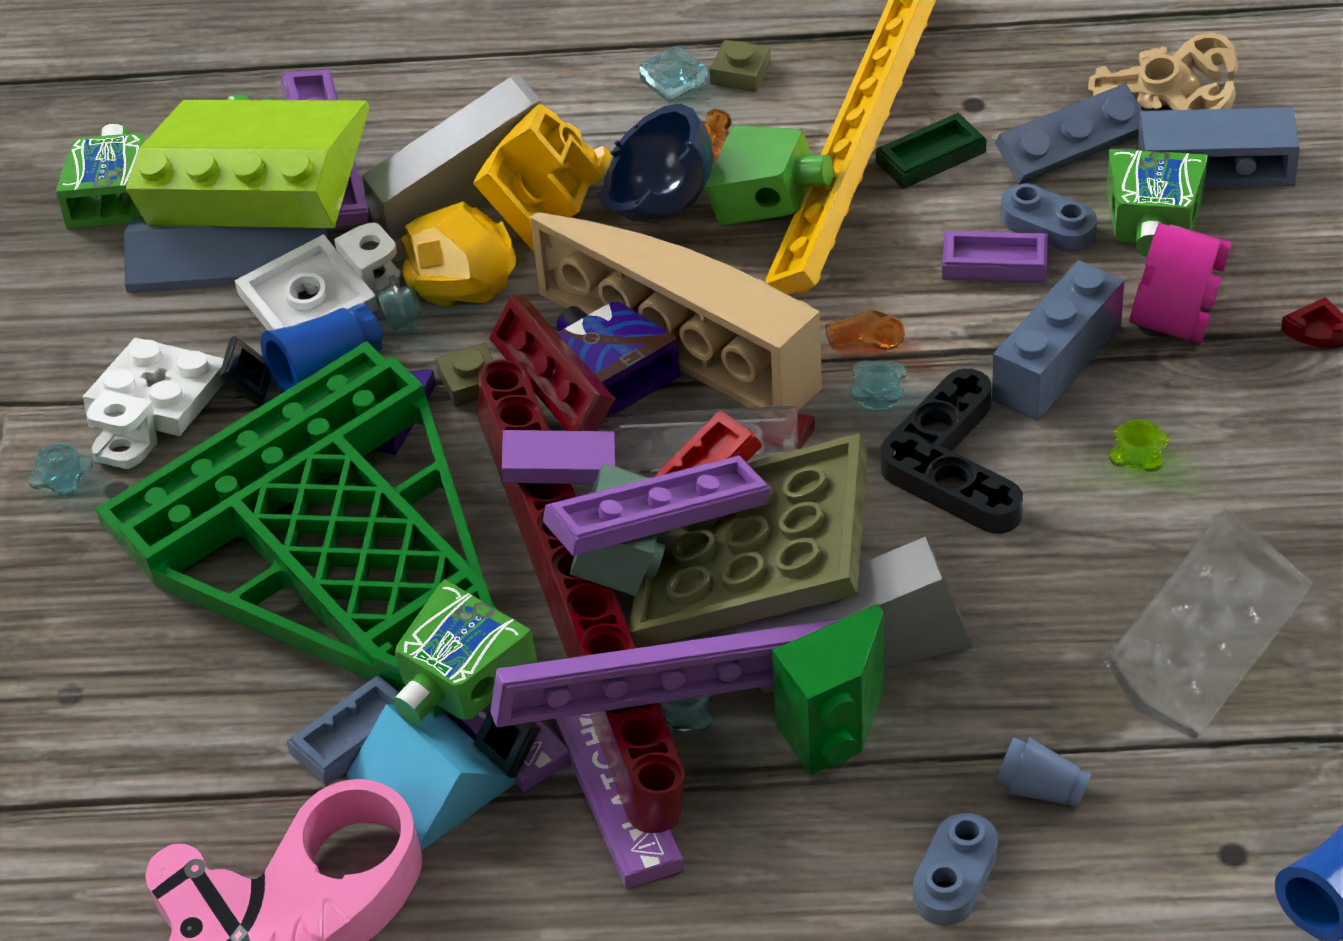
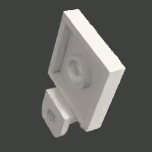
[234,223,402,331]
[83,337,224,469]

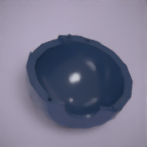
[598,103,714,223]

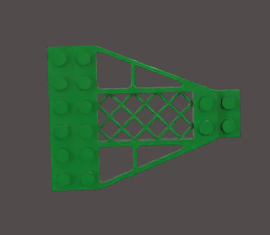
[95,341,499,717]

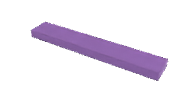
[490,619,839,727]

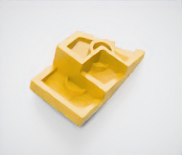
[473,103,612,252]

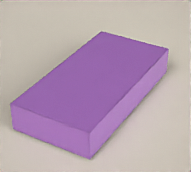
[942,231,1048,282]
[502,430,615,484]

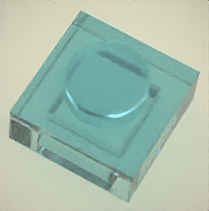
[639,45,708,103]

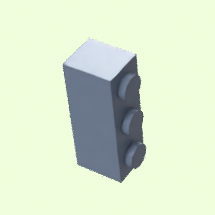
[1137,107,1300,188]
[992,260,1125,421]

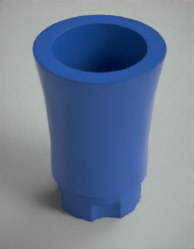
[260,303,383,393]
[1275,824,1343,941]

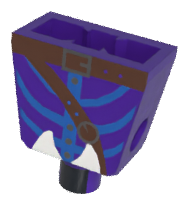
[556,302,680,421]

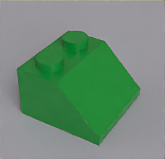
[772,604,884,775]

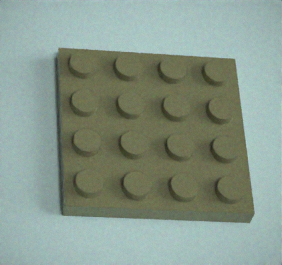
[629,433,868,648]

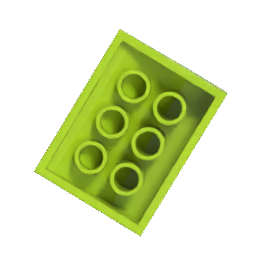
[126,100,370,228]

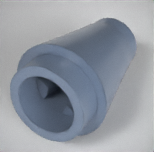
[996,737,1091,808]

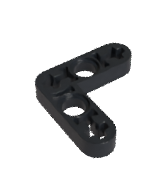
[881,369,1023,534]

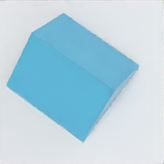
[347,704,515,850]

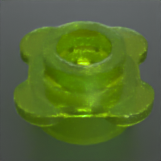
[1109,419,1169,472]

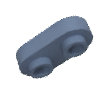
[1000,183,1097,252]
[913,813,998,925]

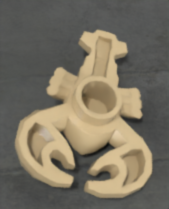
[1088,33,1238,111]

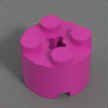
[1129,223,1232,344]

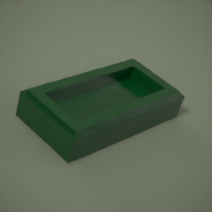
[876,112,987,189]

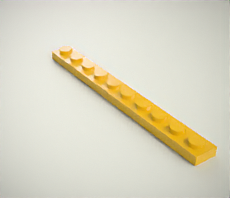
[765,0,937,295]

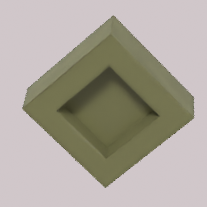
[710,39,771,92]
[435,343,494,407]

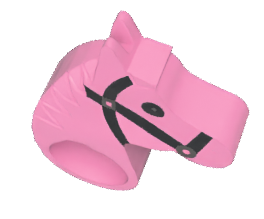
[145,779,422,941]

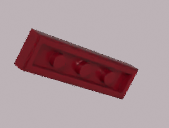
[489,294,615,431]

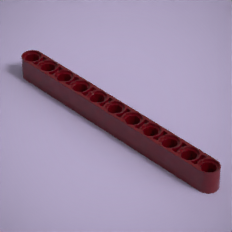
[478,360,685,833]

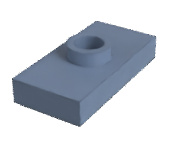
[287,675,399,787]

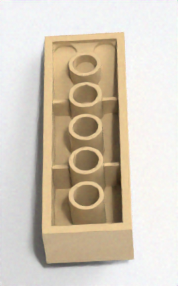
[530,212,822,421]

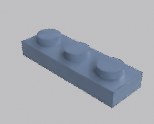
[995,83,1142,185]

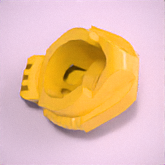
[401,201,516,307]

